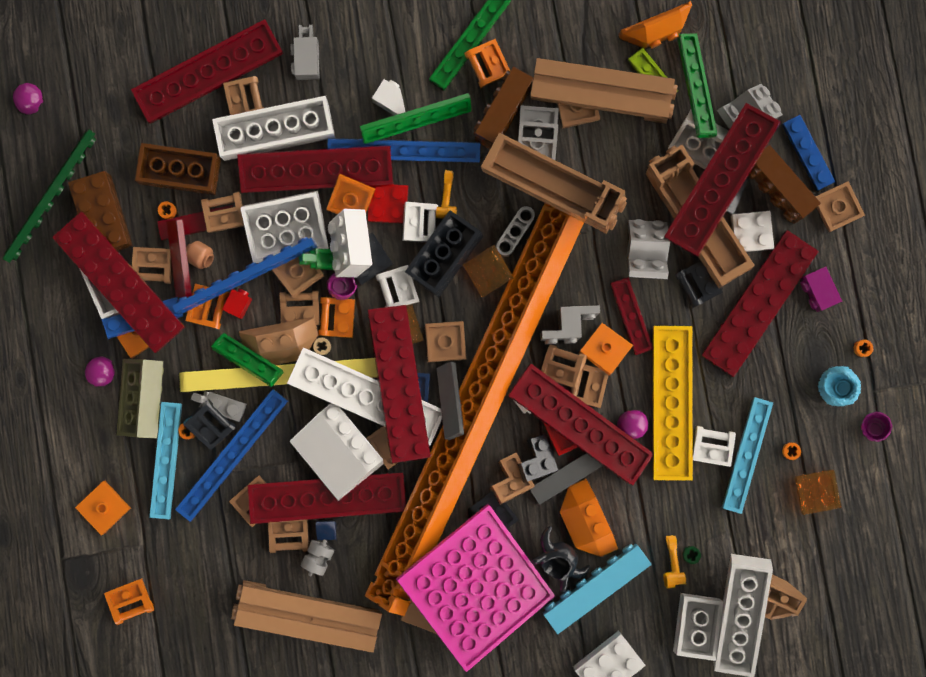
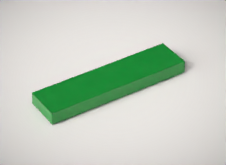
[211,333,284,387]

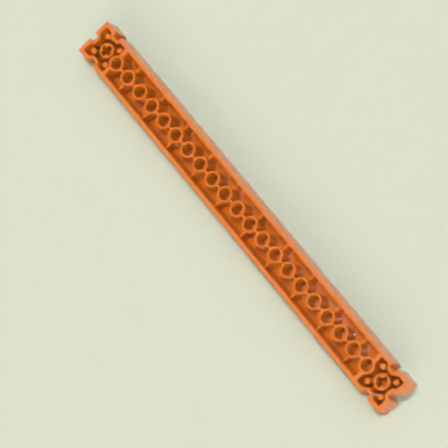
[365,203,584,616]

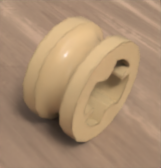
[313,338,331,355]

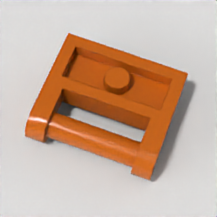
[464,39,510,88]
[185,284,229,329]
[318,297,355,338]
[104,578,154,625]

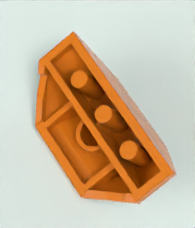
[619,1,692,49]
[560,478,618,557]

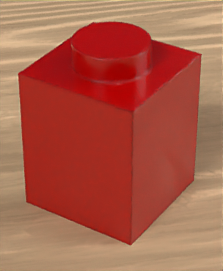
[222,288,252,319]

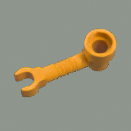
[436,170,457,219]
[663,535,686,588]

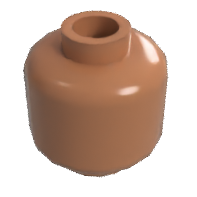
[186,241,214,269]

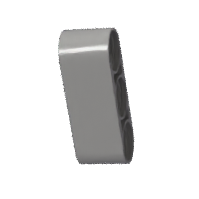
[496,206,535,257]

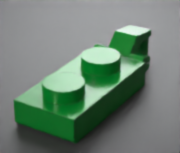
[298,248,334,270]

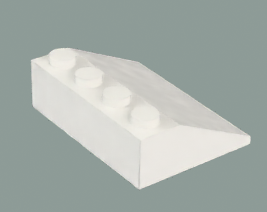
[240,191,329,263]
[290,403,384,501]

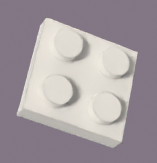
[731,211,774,252]

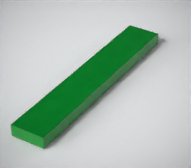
[429,0,511,91]
[677,34,718,138]
[360,93,472,144]

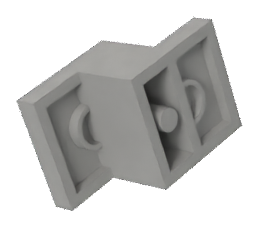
[717,84,783,129]
[518,105,559,160]
[626,219,670,279]
[540,305,600,344]

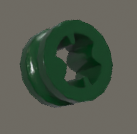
[682,546,701,564]

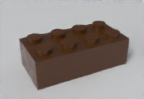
[474,66,533,149]
[135,143,221,195]
[748,145,821,224]
[68,171,133,251]

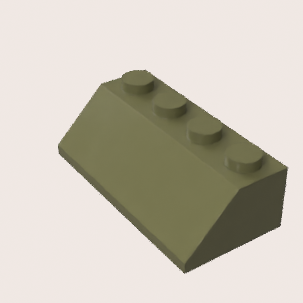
[117,359,164,438]

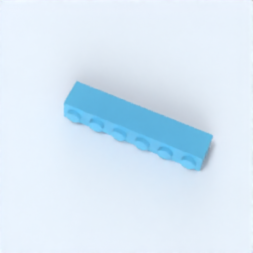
[543,544,652,634]

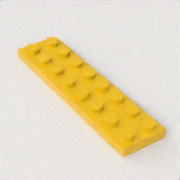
[653,326,693,480]

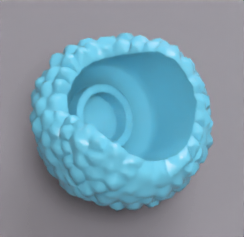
[818,366,861,406]

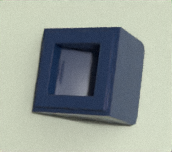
[316,520,337,540]

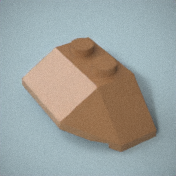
[239,317,318,365]
[765,575,807,620]

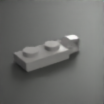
[191,391,247,422]

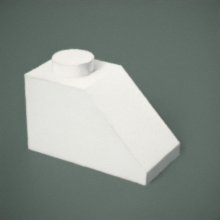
[372,79,405,115]

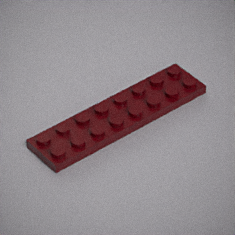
[131,19,284,124]
[664,103,780,257]
[237,145,393,193]
[52,212,185,353]
[701,230,819,377]
[367,305,431,464]
[507,364,654,486]
[248,473,406,524]

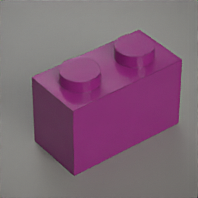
[801,267,842,312]

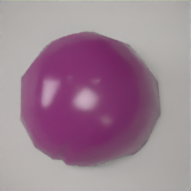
[13,83,43,115]
[327,273,357,300]
[85,356,115,387]
[617,410,649,439]
[861,412,892,442]

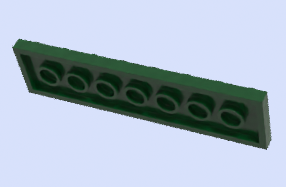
[3,129,96,263]

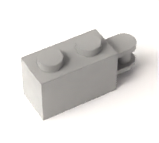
[291,25,320,80]

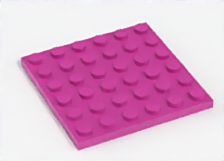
[396,504,555,672]

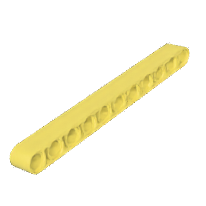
[179,358,378,392]

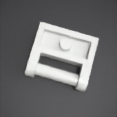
[402,202,438,242]
[376,265,419,307]
[693,426,736,467]

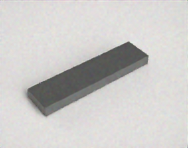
[437,362,464,440]
[530,453,603,505]

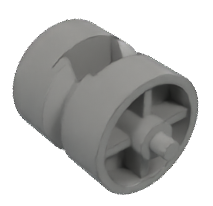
[300,539,335,576]

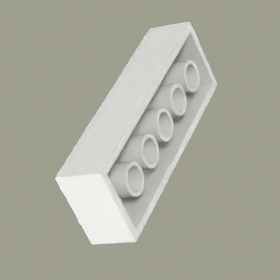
[212,96,335,161]
[714,554,773,677]

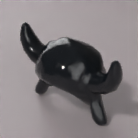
[532,526,590,593]

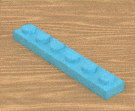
[722,397,773,514]
[150,402,182,519]

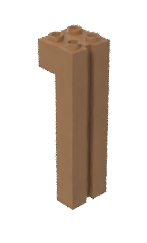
[531,58,678,124]
[481,133,627,234]
[646,145,755,288]
[231,580,382,652]

